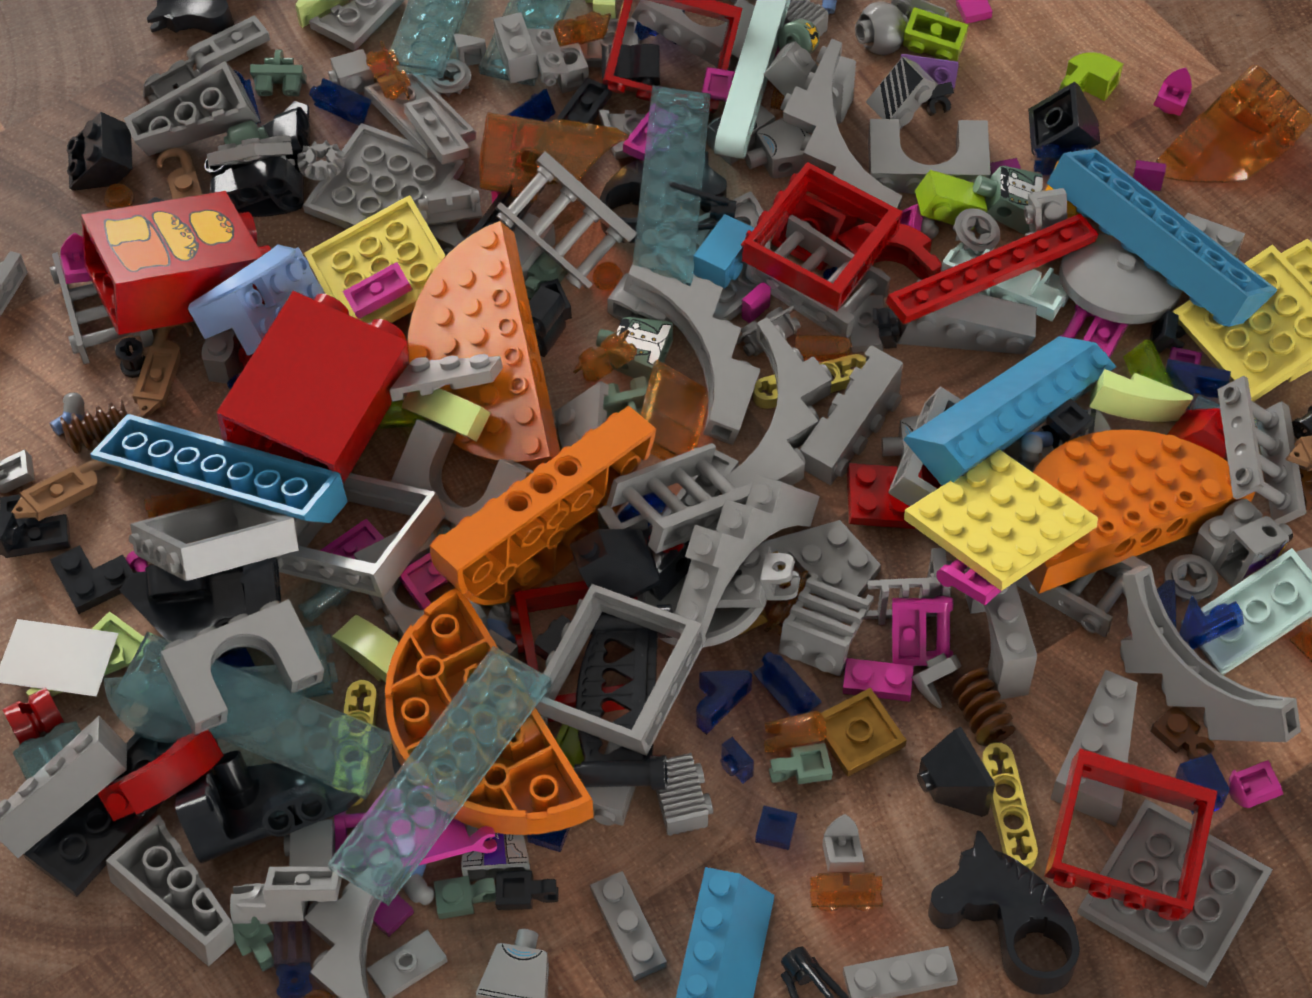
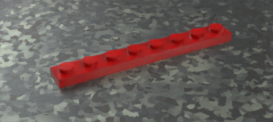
[886,213,1099,324]

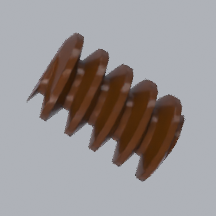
[60,400,127,454]
[952,668,1016,746]

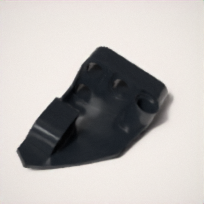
[204,101,310,217]
[120,556,281,653]
[175,750,360,863]

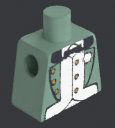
[973,166,1043,235]
[596,317,673,385]

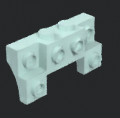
[941,242,1069,321]

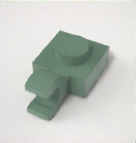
[525,251,567,300]
[769,743,833,785]
[434,876,496,920]
[230,917,276,971]

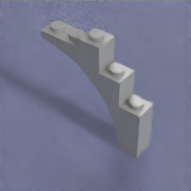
[780,38,902,209]
[623,264,761,445]
[725,317,833,488]
[675,474,820,635]
[1120,566,1301,742]
[304,847,404,998]

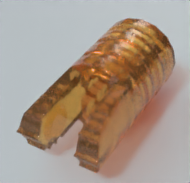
[795,334,852,362]
[764,710,827,752]

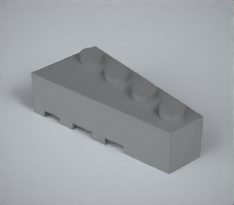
[124,61,260,156]
[897,279,1037,354]
[800,345,903,485]
[1051,670,1138,827]
[0,716,127,858]
[106,815,235,967]

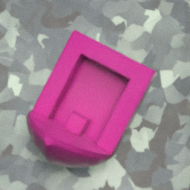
[1153,67,1192,116]
[60,232,92,284]
[1228,760,1284,808]

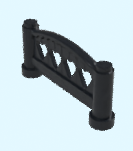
[574,604,673,790]

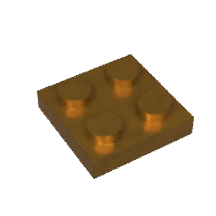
[812,688,907,777]

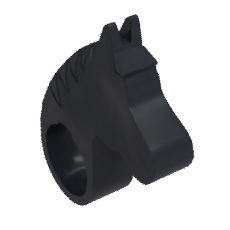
[147,0,234,35]
[600,136,727,243]
[928,830,1080,995]

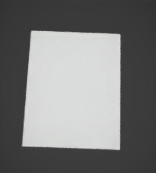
[0,619,119,697]

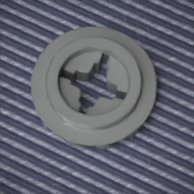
[425,59,472,98]
[298,140,345,181]
[952,208,1000,255]
[1164,554,1218,603]

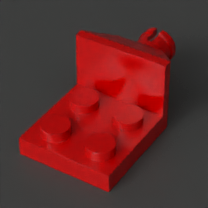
[847,463,942,529]

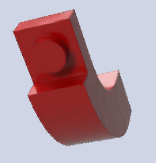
[836,223,942,280]
[98,729,224,821]

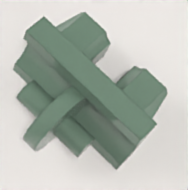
[250,49,307,96]
[603,376,658,418]

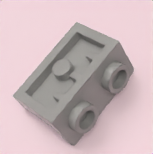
[1024,188,1067,236]

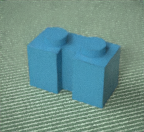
[693,214,755,289]

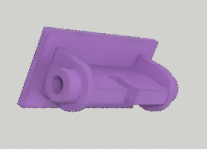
[901,54,959,89]

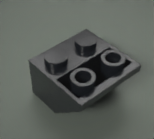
[67,112,133,191]

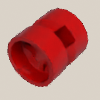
[2,687,66,749]

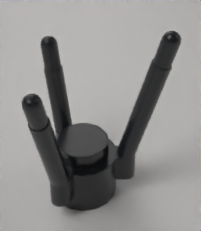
[669,182,737,233]
[781,946,849,998]

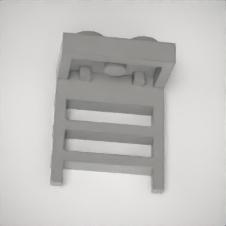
[864,548,952,625]
[778,573,874,677]

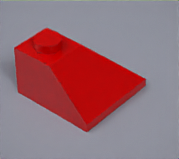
[771,192,858,271]
[1167,408,1228,461]

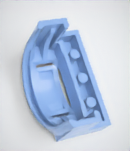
[188,244,324,355]

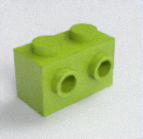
[903,7,969,62]
[915,170,988,230]

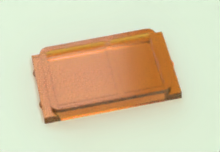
[641,360,708,461]

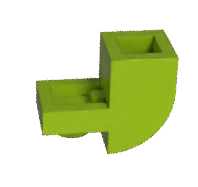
[1059,52,1123,101]

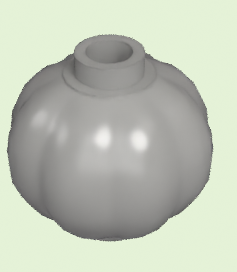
[855,1,909,56]

